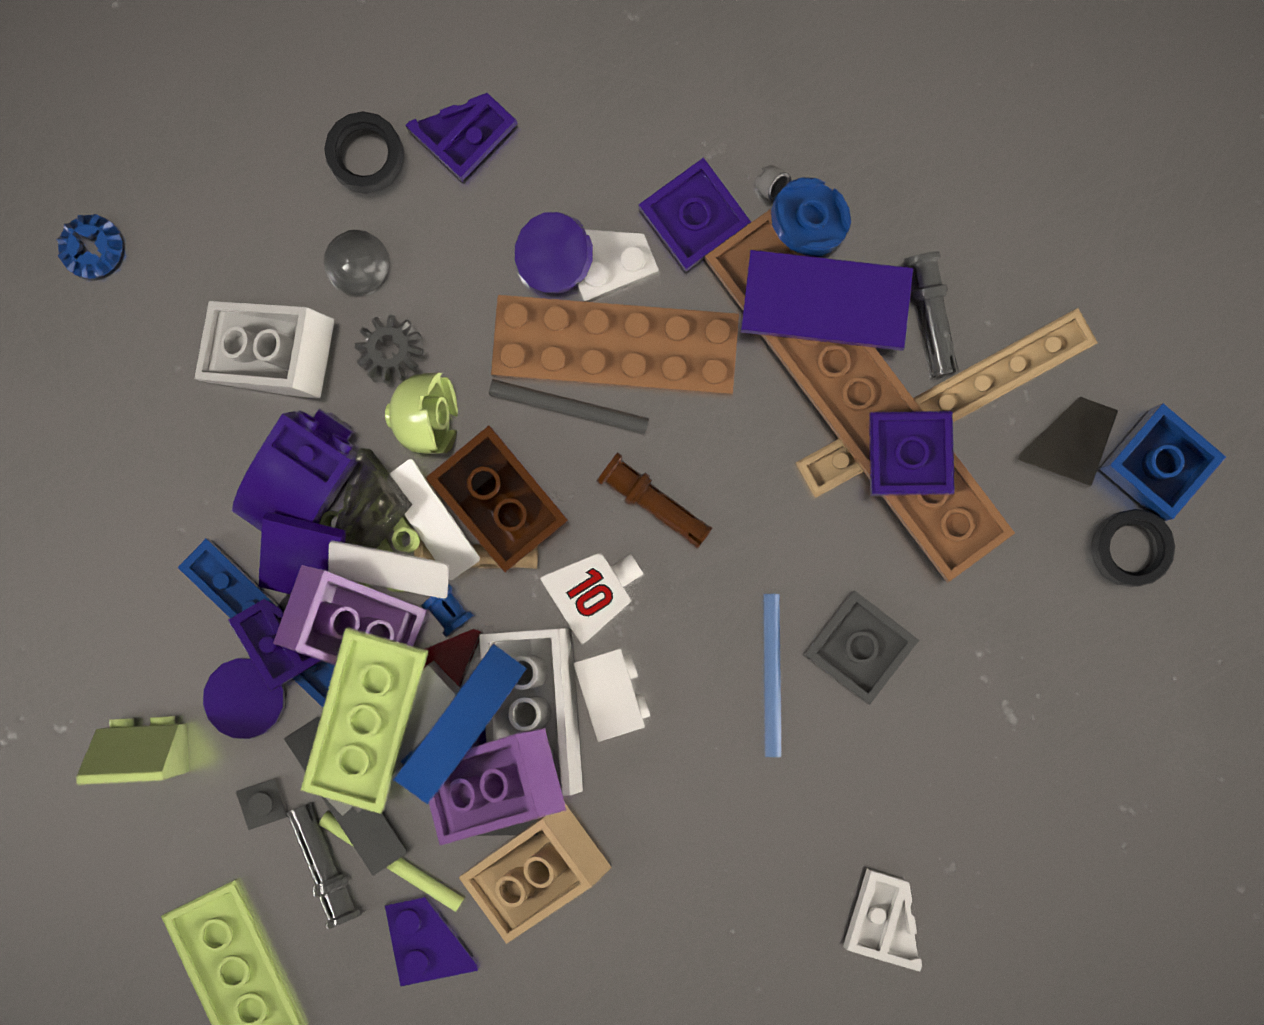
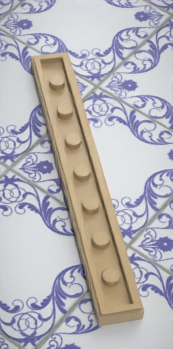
[795,308,1098,499]

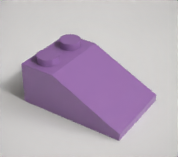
[273,565,426,665]
[429,729,566,845]

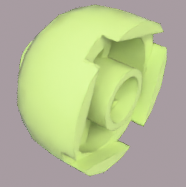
[385,373,458,454]

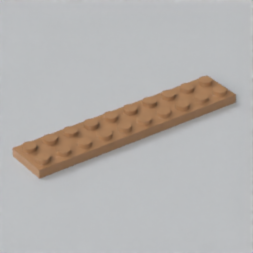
[705,209,1015,583]

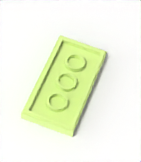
[301,628,428,814]
[161,879,306,1025]

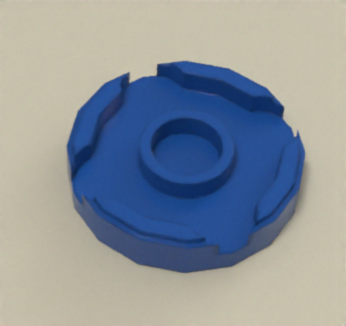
[771,177,851,256]

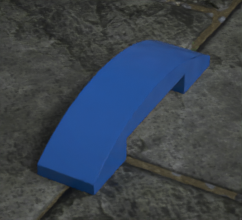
[393,644,527,804]

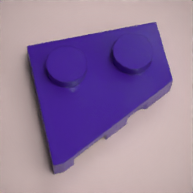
[405,93,518,181]
[384,895,479,987]

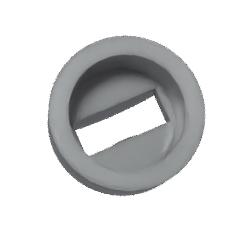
[755,165,791,201]

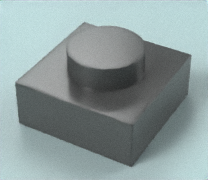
[236,777,288,830]

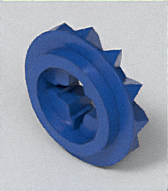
[57,214,123,278]

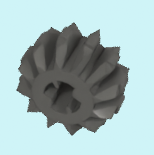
[355,314,425,384]

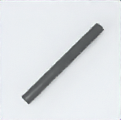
[489,379,649,434]

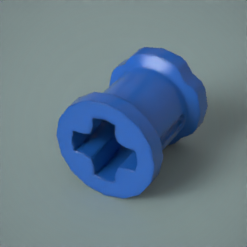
[421,584,475,638]

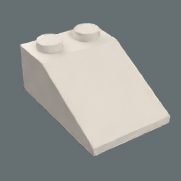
[194,301,335,398]

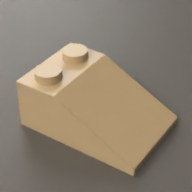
[459,804,612,944]

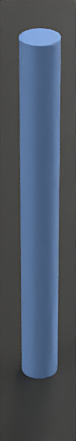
[764,594,781,757]

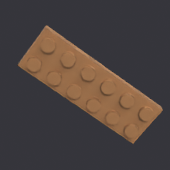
[491,295,739,396]

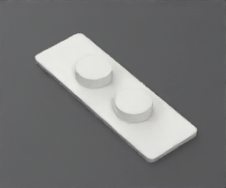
[382,459,480,580]
[329,541,449,599]

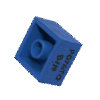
[1100,403,1226,521]

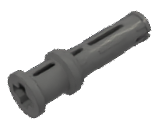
[904,251,959,377]
[286,803,362,930]

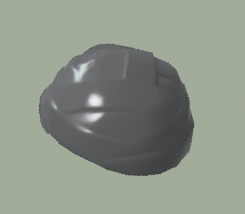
[323,230,389,294]

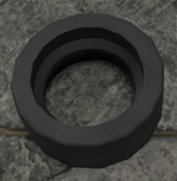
[324,111,404,193]
[1092,509,1176,587]

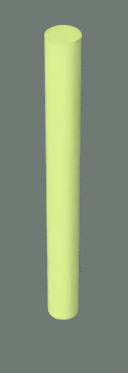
[319,811,464,912]

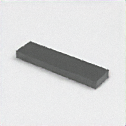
[284,716,408,876]

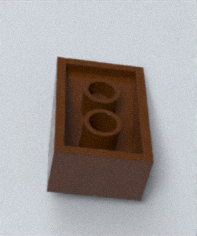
[425,425,568,573]

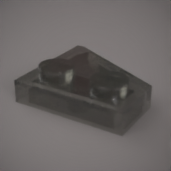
[1015,397,1118,487]
[335,448,412,549]

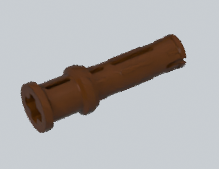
[597,452,713,549]

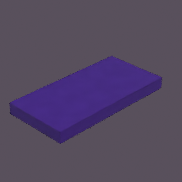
[741,250,913,351]

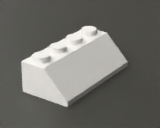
[479,628,583,796]

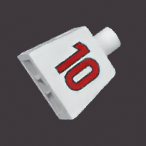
[540,552,643,645]

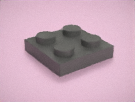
[804,590,919,705]

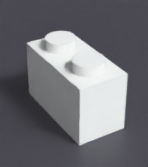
[574,648,650,742]

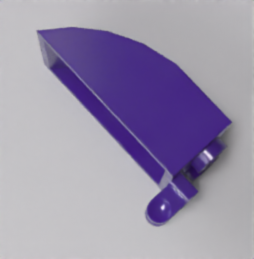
[232,409,362,531]

